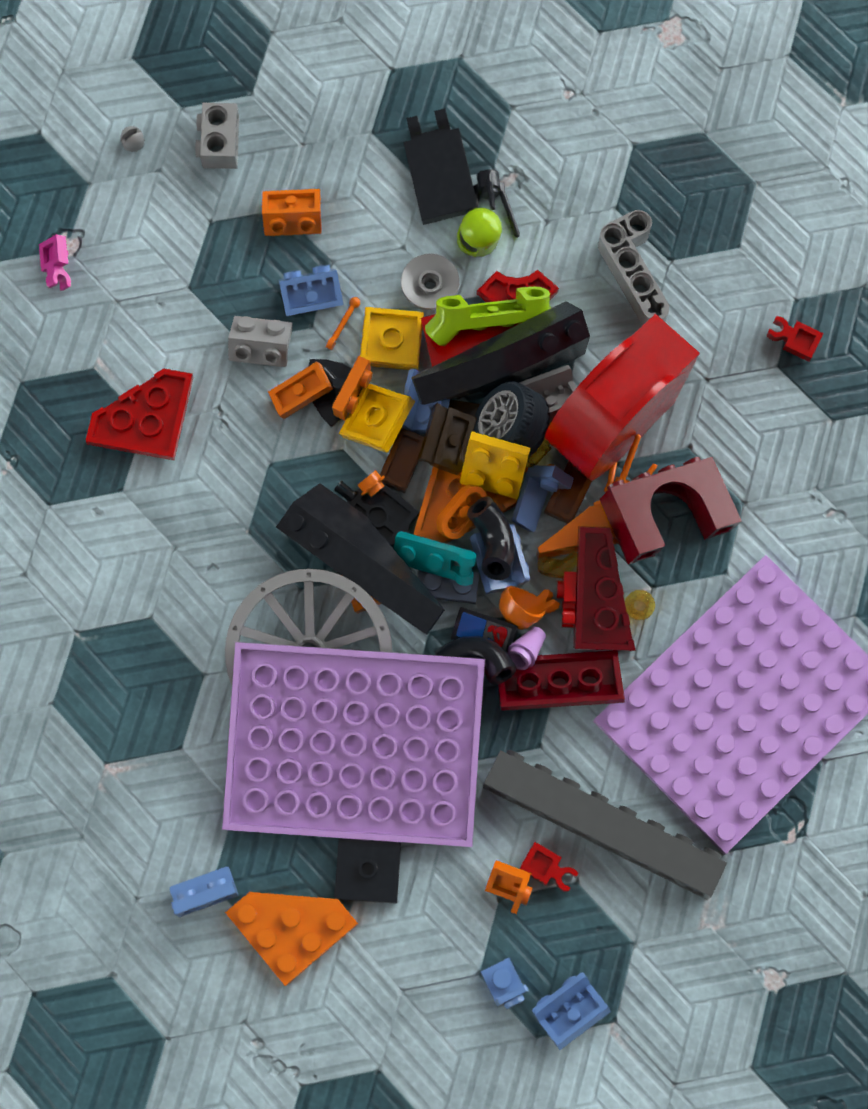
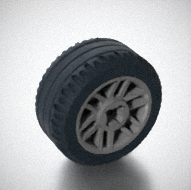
[473,382,550,458]

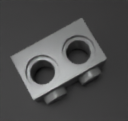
[195,103,239,169]

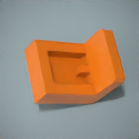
[485,860,533,914]

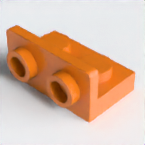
[262,189,322,236]

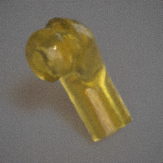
[537,550,577,579]

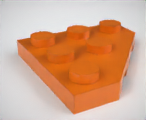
[413,467,524,544]
[225,892,358,986]

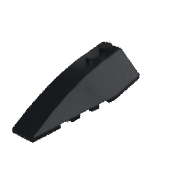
[411,301,590,405]
[276,483,445,635]

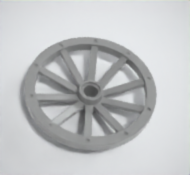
[225,569,393,685]

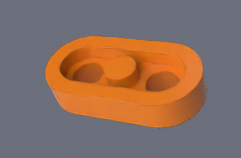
[436,485,487,539]

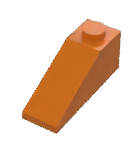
[536,500,618,560]

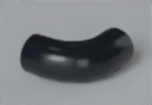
[467,496,515,580]
[434,636,517,685]

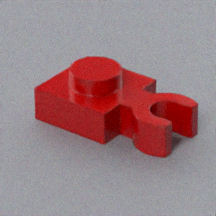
[767,316,824,362]
[556,571,577,628]
[519,842,578,892]

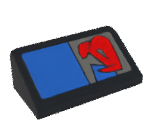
[451,607,518,653]

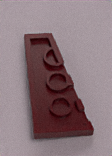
[573,526,636,651]

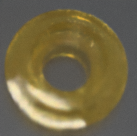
[625,590,655,620]

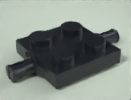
[334,481,420,547]

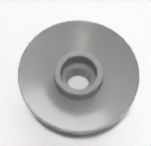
[401,254,459,310]

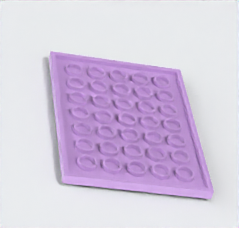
[593,555,868,855]
[222,642,485,847]

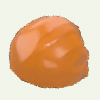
[499,586,560,630]

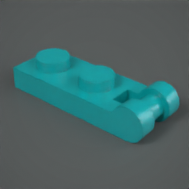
[394,531,477,586]

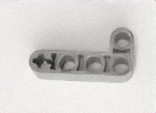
[598,210,669,325]

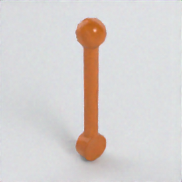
[326,297,361,350]

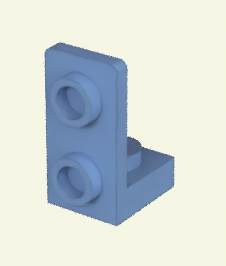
[512,466,574,532]
[481,958,528,1009]

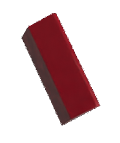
[498,650,625,711]

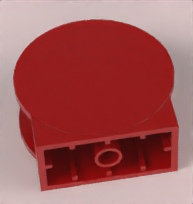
[545,314,700,481]

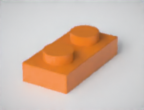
[332,356,373,421]
[268,362,333,419]

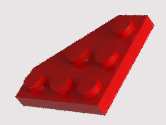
[85,368,194,461]

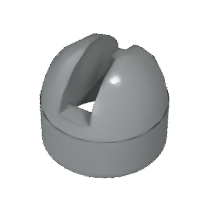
[120,126,144,152]

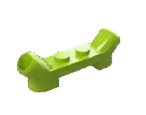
[425,287,551,346]

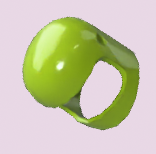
[457,208,502,257]

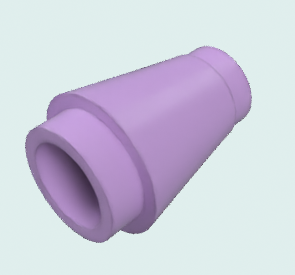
[508,626,546,670]

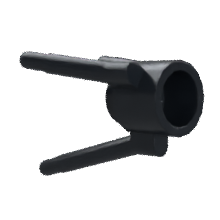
[473,169,520,238]

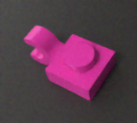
[39,234,71,291]

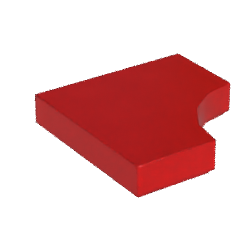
[477,270,559,325]

